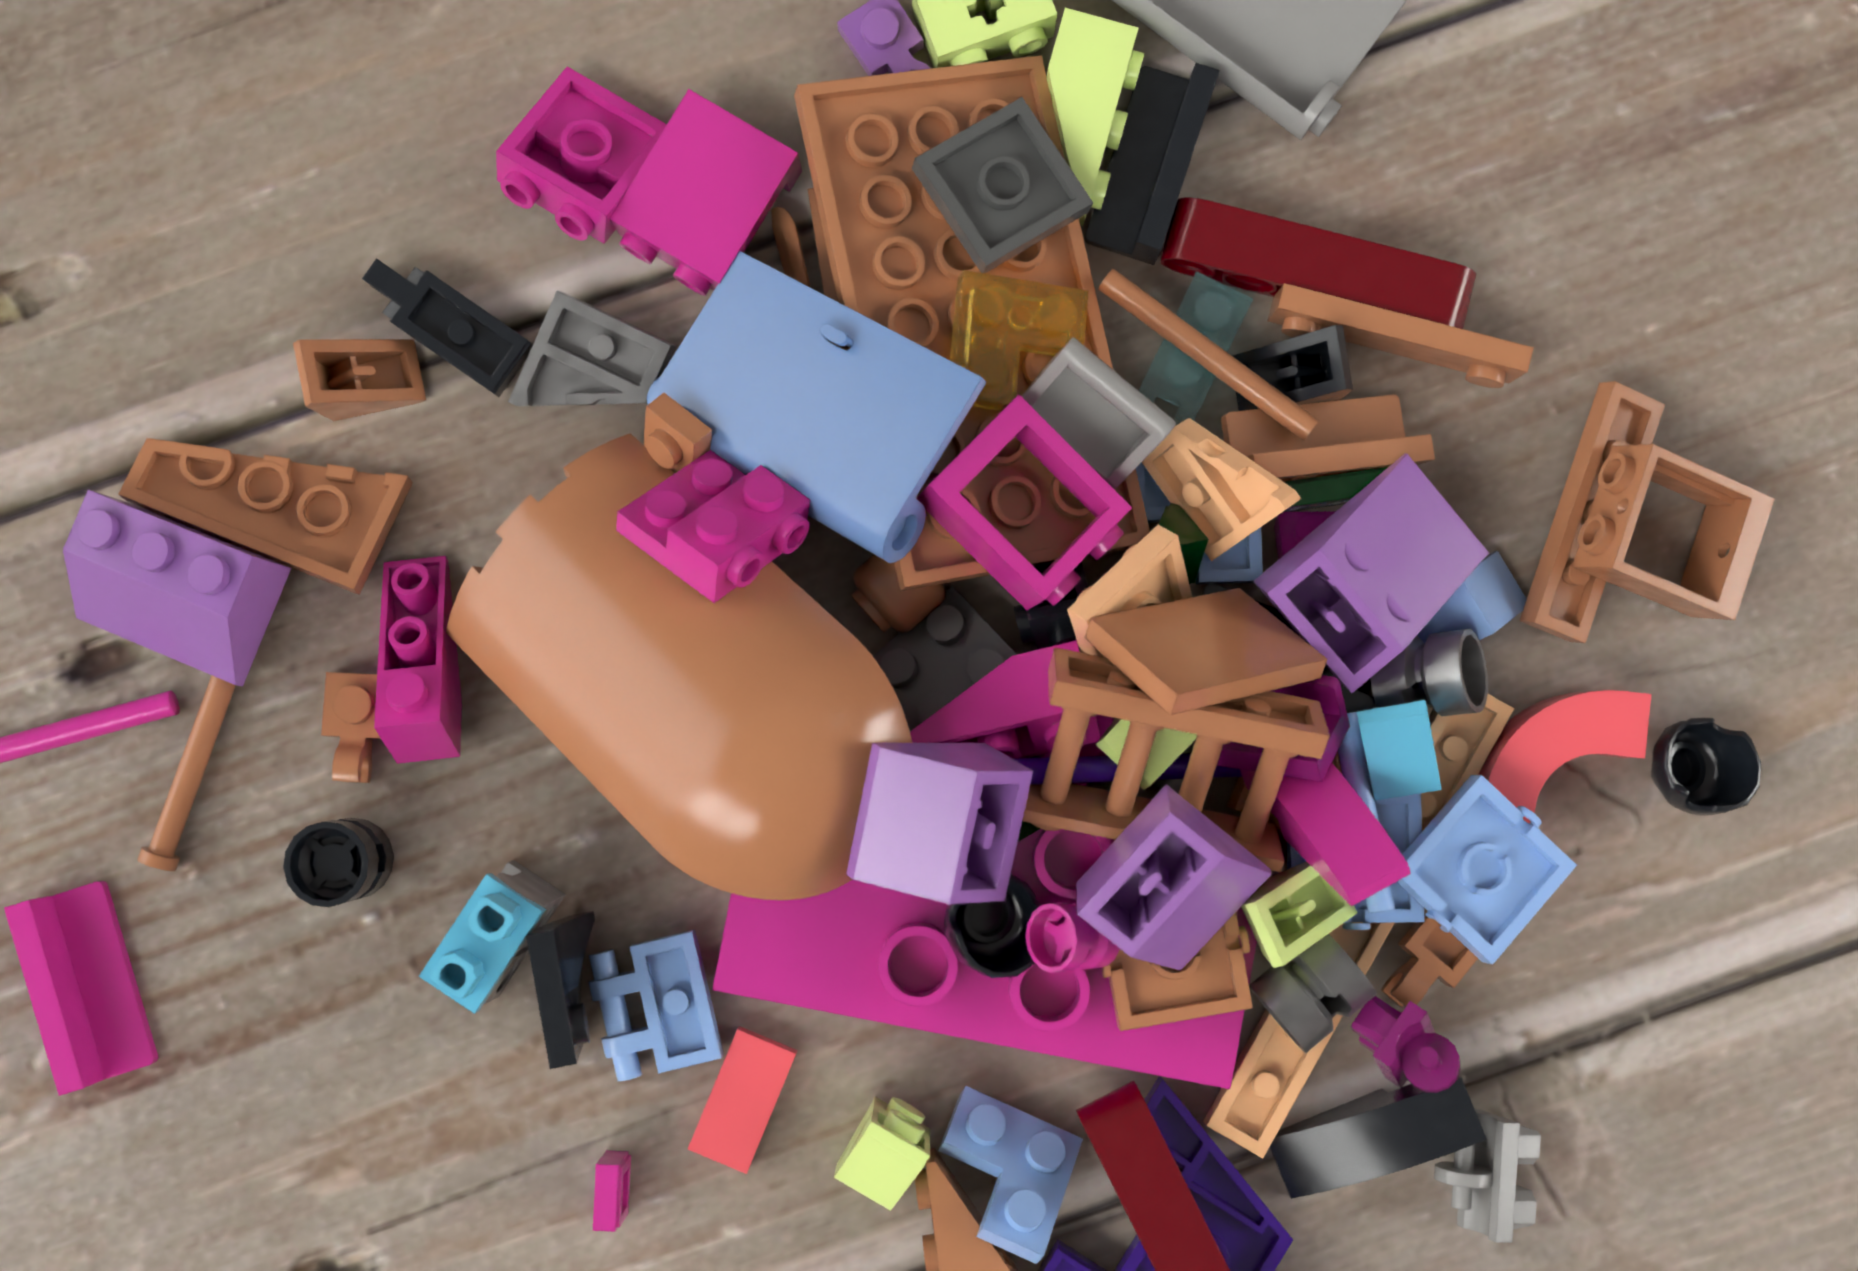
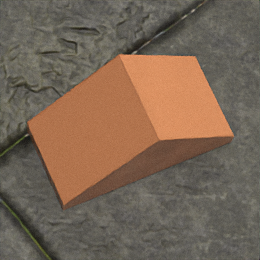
[293,339,426,421]

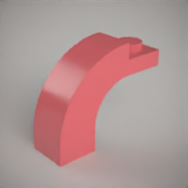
[1478,690,1651,823]

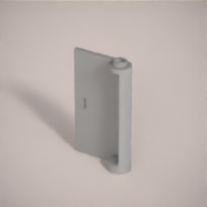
[1112,0,1407,140]

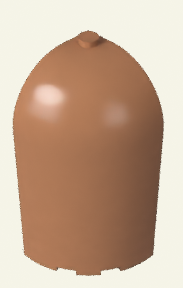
[446,433,912,900]

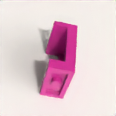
[610,89,802,296]

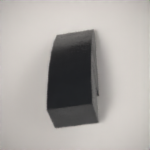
[1270,1076,1487,1199]

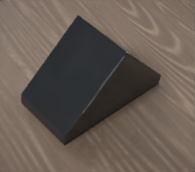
[1233,325,1353,411]

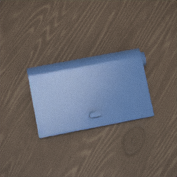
[647,251,987,563]

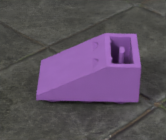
[1253,453,1489,693]

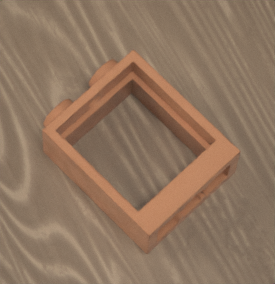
[1572,444,1775,620]

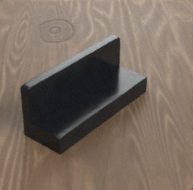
[1085,63,1220,265]

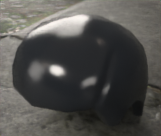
[1651,717,1762,816]
[944,874,1041,978]

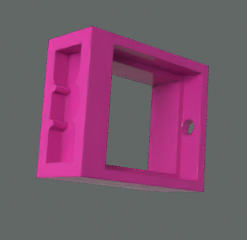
[916,394,1132,610]

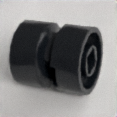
[283,818,394,907]

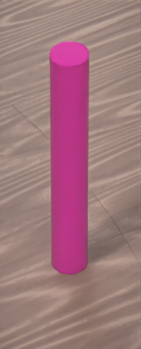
[0,690,180,763]

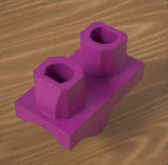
[1351,996,1461,1092]

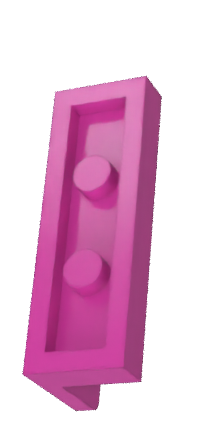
[4,881,158,1096]

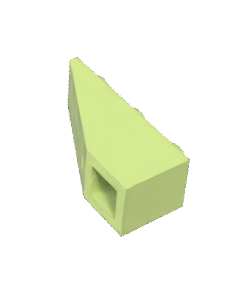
[1046,8,1145,226]

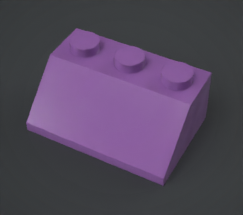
[63,490,291,687]

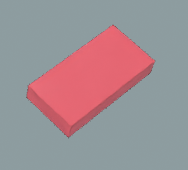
[688,1026,798,1174]

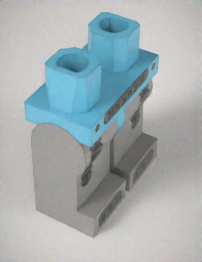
[418,860,566,1014]

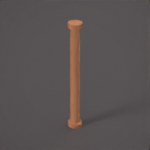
[137,675,236,871]

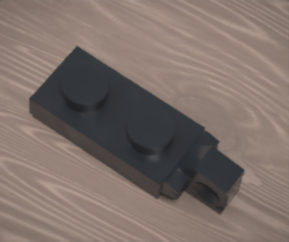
[362,258,533,397]

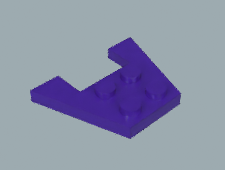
[1038,1076,1293,1271]

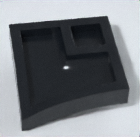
[526,911,595,1069]

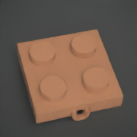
[1102,912,1253,1031]

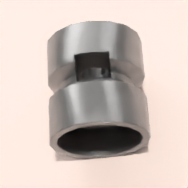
[1370,629,1488,716]
[1249,934,1377,1053]

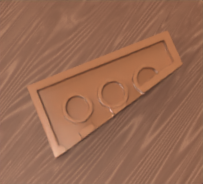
[118,438,413,595]

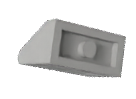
[1021,337,1177,489]

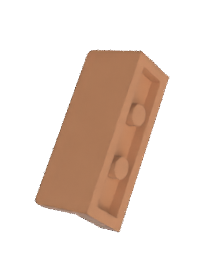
[1221,395,1435,482]

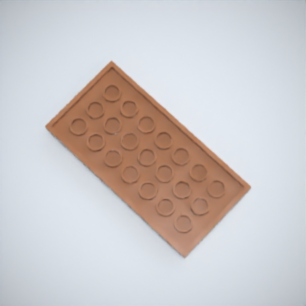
[794,55,1150,591]

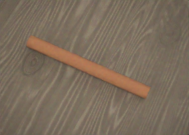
[1098,269,1320,441]

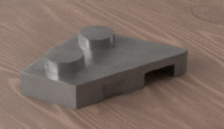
[508,291,676,406]

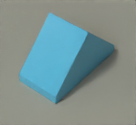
[1357,700,1442,801]

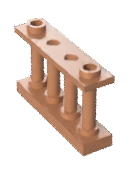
[1022,647,1330,872]

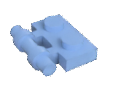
[588,929,724,1082]

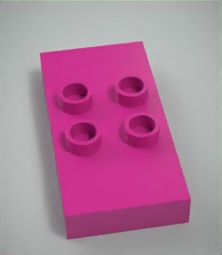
[712,829,1257,1089]

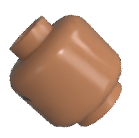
[851,554,946,633]

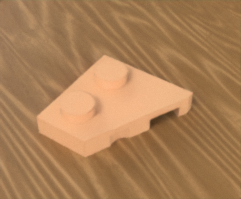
[1142,418,1301,561]

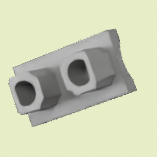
[1434,1109,1541,1243]

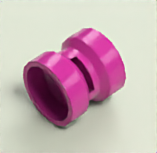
[1026,902,1120,973]

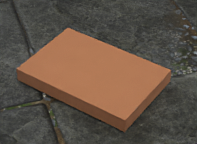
[1085,588,1328,715]

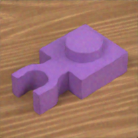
[837,0,930,76]

